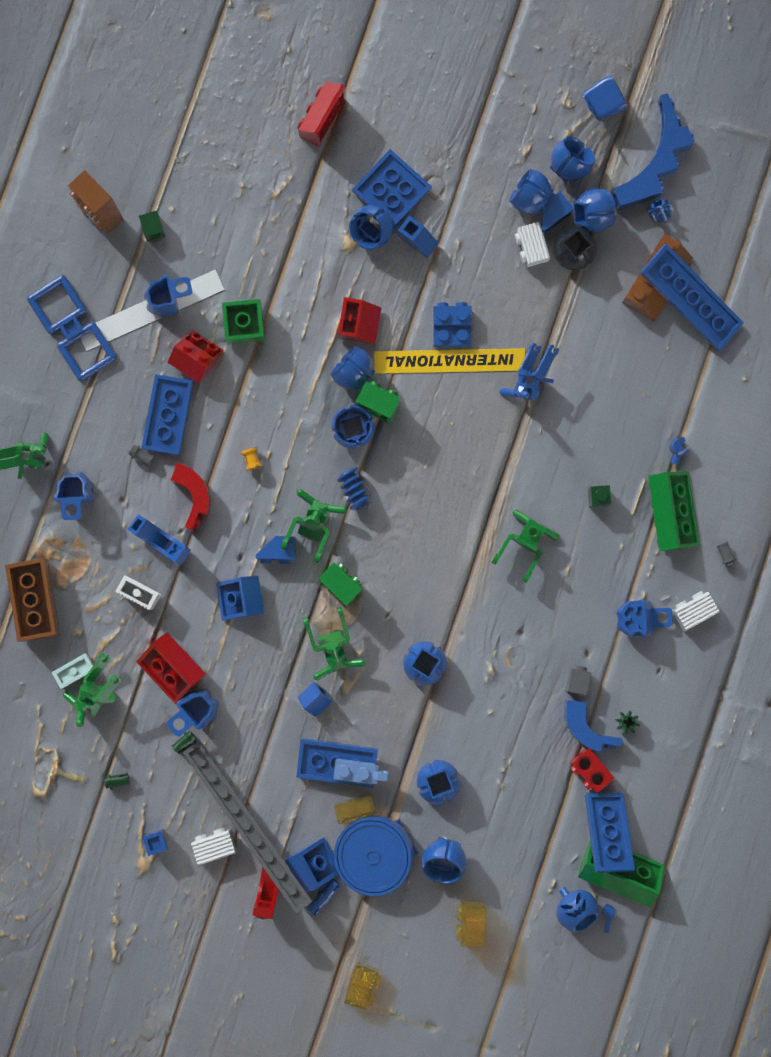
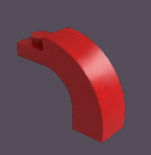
[170,462,211,531]
[252,866,279,920]

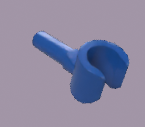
[602,904,615,933]

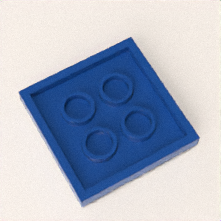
[352,149,432,229]

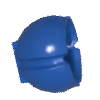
[549,136,595,183]
[509,168,554,213]
[573,188,617,232]
[349,205,394,249]
[330,346,375,390]
[331,405,375,449]
[403,641,447,686]
[416,760,461,805]
[422,837,467,884]

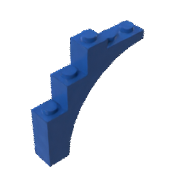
[611,93,694,211]

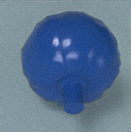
[556,887,599,932]

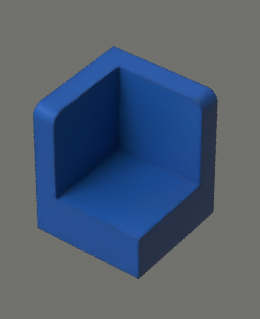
[298,682,332,717]
[142,829,168,856]

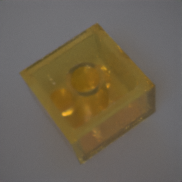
[455,900,486,947]

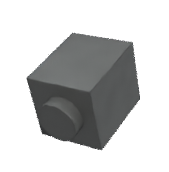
[566,666,591,695]

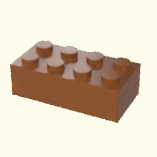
[68,170,124,234]
[5,558,61,642]

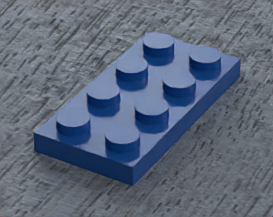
[141,374,193,456]
[296,738,378,788]
[584,793,635,873]

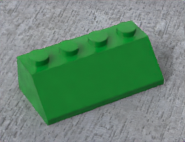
[648,471,700,551]
[578,839,665,908]

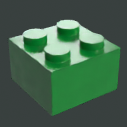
[222,299,265,345]
[356,381,401,424]
[318,562,363,607]

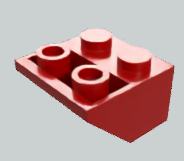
[338,297,382,345]
[167,329,224,383]

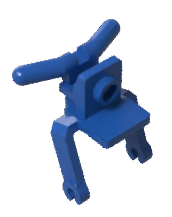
[499,343,559,401]

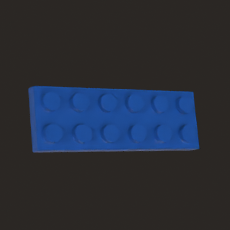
[640,244,744,351]

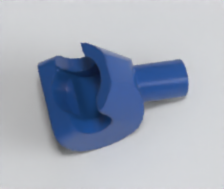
[669,437,690,465]

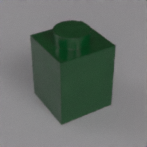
[139,210,166,243]
[588,485,611,508]

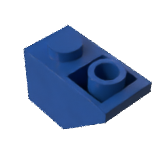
[398,215,439,259]
[256,536,296,564]

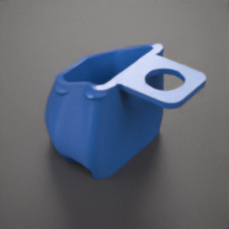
[583,75,628,121]
[144,274,193,317]
[53,472,94,520]
[616,599,673,637]
[167,690,219,737]

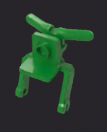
[0,433,49,479]
[280,489,347,563]
[491,510,560,583]
[302,606,366,680]
[63,653,121,727]

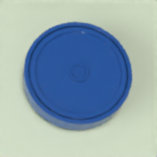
[334,815,414,896]

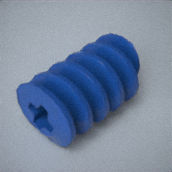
[337,467,373,510]

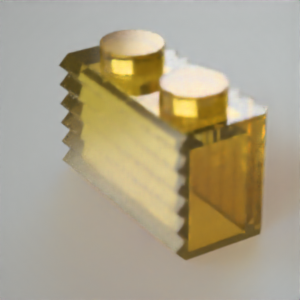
[334,793,376,824]
[344,962,381,1011]

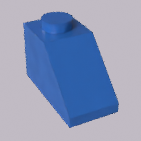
[541,191,574,235]

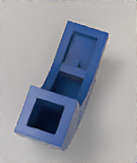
[127,514,191,565]
[564,700,622,751]

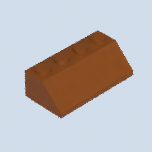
[622,234,693,321]

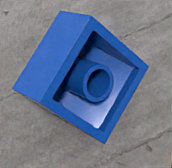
[216,575,264,621]
[285,837,338,893]

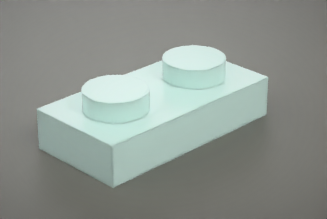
[51,653,93,689]

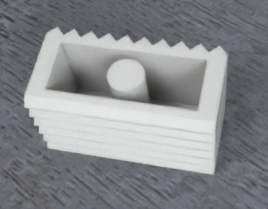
[514,222,550,267]
[116,575,161,610]
[672,591,720,631]
[191,827,237,866]

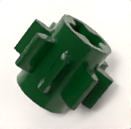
[615,711,640,734]

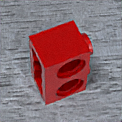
[570,747,614,793]

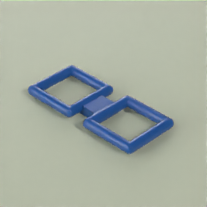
[27,275,117,381]

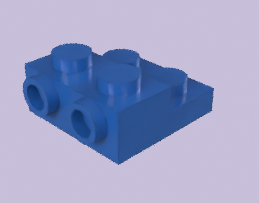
[433,302,472,347]

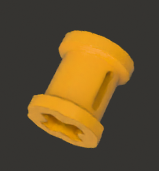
[241,447,262,471]

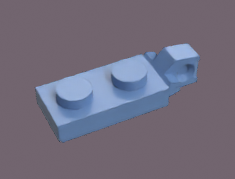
[334,759,389,784]

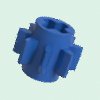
[648,199,674,223]

